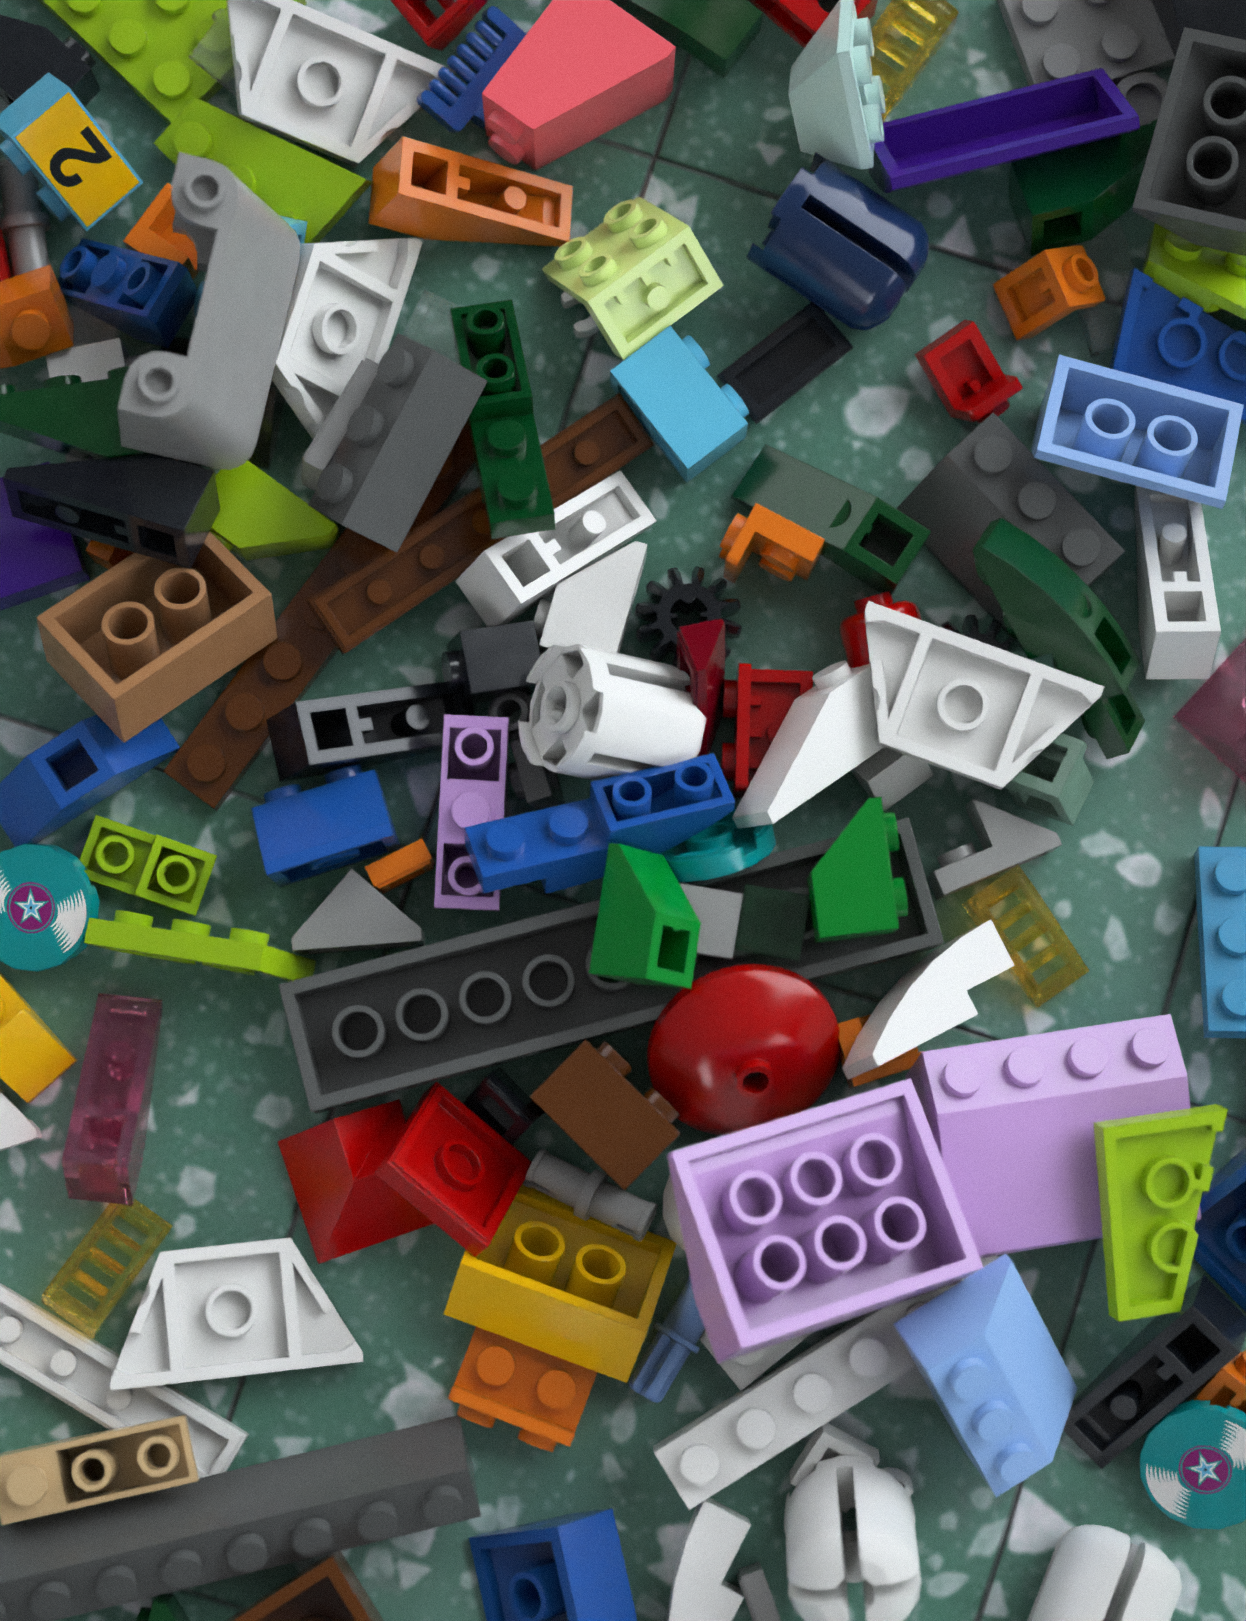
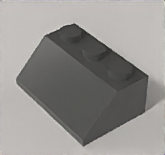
[1132,27,1246,256]
[308,333,487,552]
[896,413,1125,649]

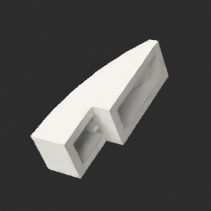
[842,920,1015,1080]
[666,1497,751,1621]

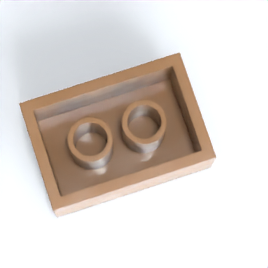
[36,531,278,743]

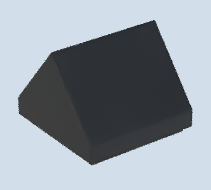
[463,1067,545,1145]

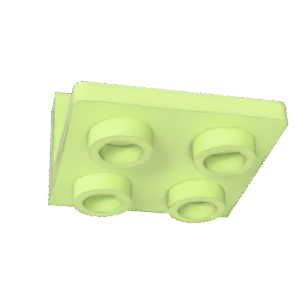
[542,197,724,360]

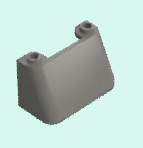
[118,152,300,470]

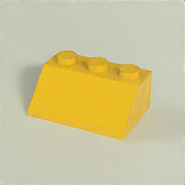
[443,1184,677,1383]

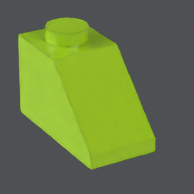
[210,460,341,561]

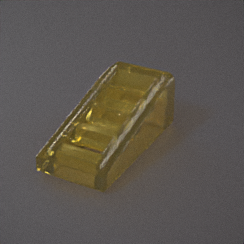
[870,0,959,122]
[962,865,1089,1008]
[41,1189,173,1338]

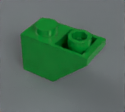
[807,797,908,943]
[589,843,701,989]

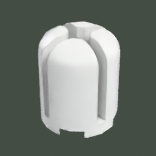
[518,644,706,781]
[784,1455,921,1621]
[1027,1525,1182,1621]

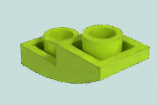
[79,815,217,916]

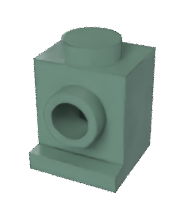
[1006,733,1094,826]

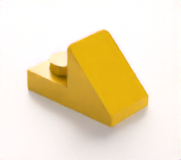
[0,972,78,1103]

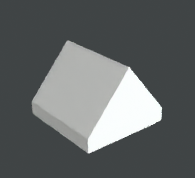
[850,747,933,812]

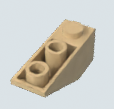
[0,1415,199,1525]

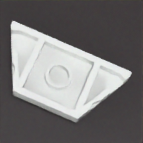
[226,0,455,167]
[272,238,423,439]
[864,601,1104,790]
[110,1237,364,1391]

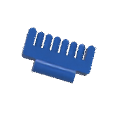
[416,6,526,133]

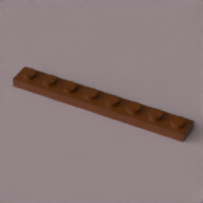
[163,421,476,811]

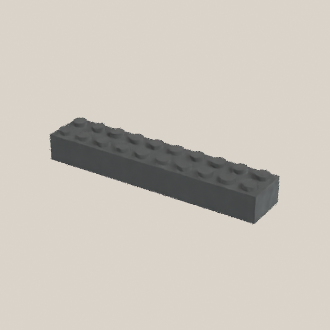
[278,817,944,1113]

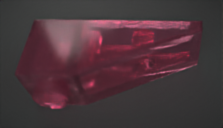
[62,993,163,1205]

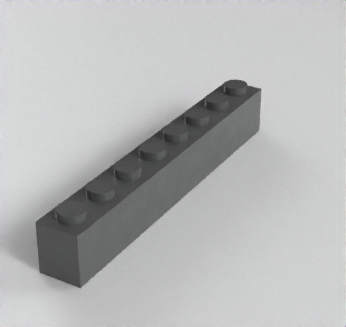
[0,1415,481,1621]

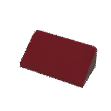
[677,619,725,757]

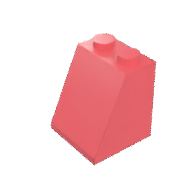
[482,0,676,170]

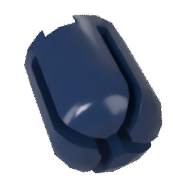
[747,152,929,331]

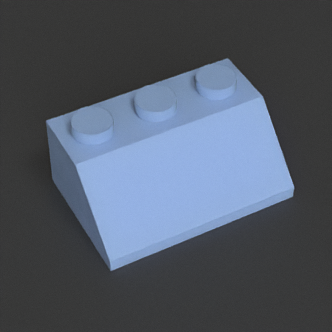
[1031,355,1244,509]
[893,1253,1078,1497]

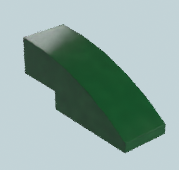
[610,0,763,78]

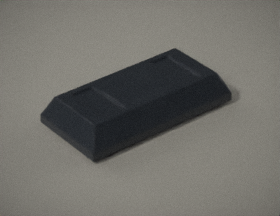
[717,302,854,425]

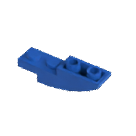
[465,753,735,894]

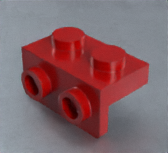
[721,663,813,800]

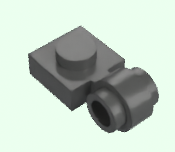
[488,690,566,810]

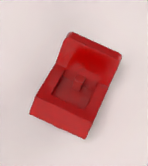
[914,320,1023,424]

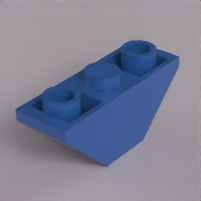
[57,238,198,348]
[0,715,181,847]

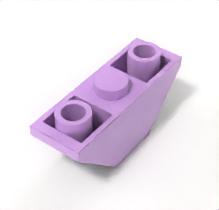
[434,714,509,911]

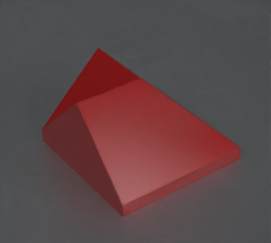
[277,1099,434,1264]

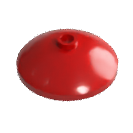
[647,964,841,1136]

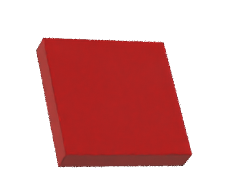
[375,1081,532,1257]

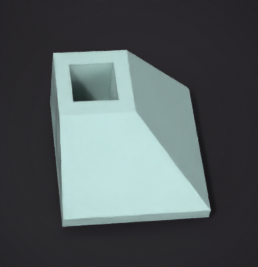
[788,0,885,170]

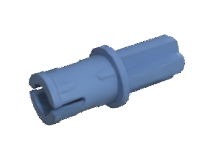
[629,1275,705,1403]

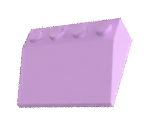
[905,1014,1201,1258]
[667,1078,984,1363]

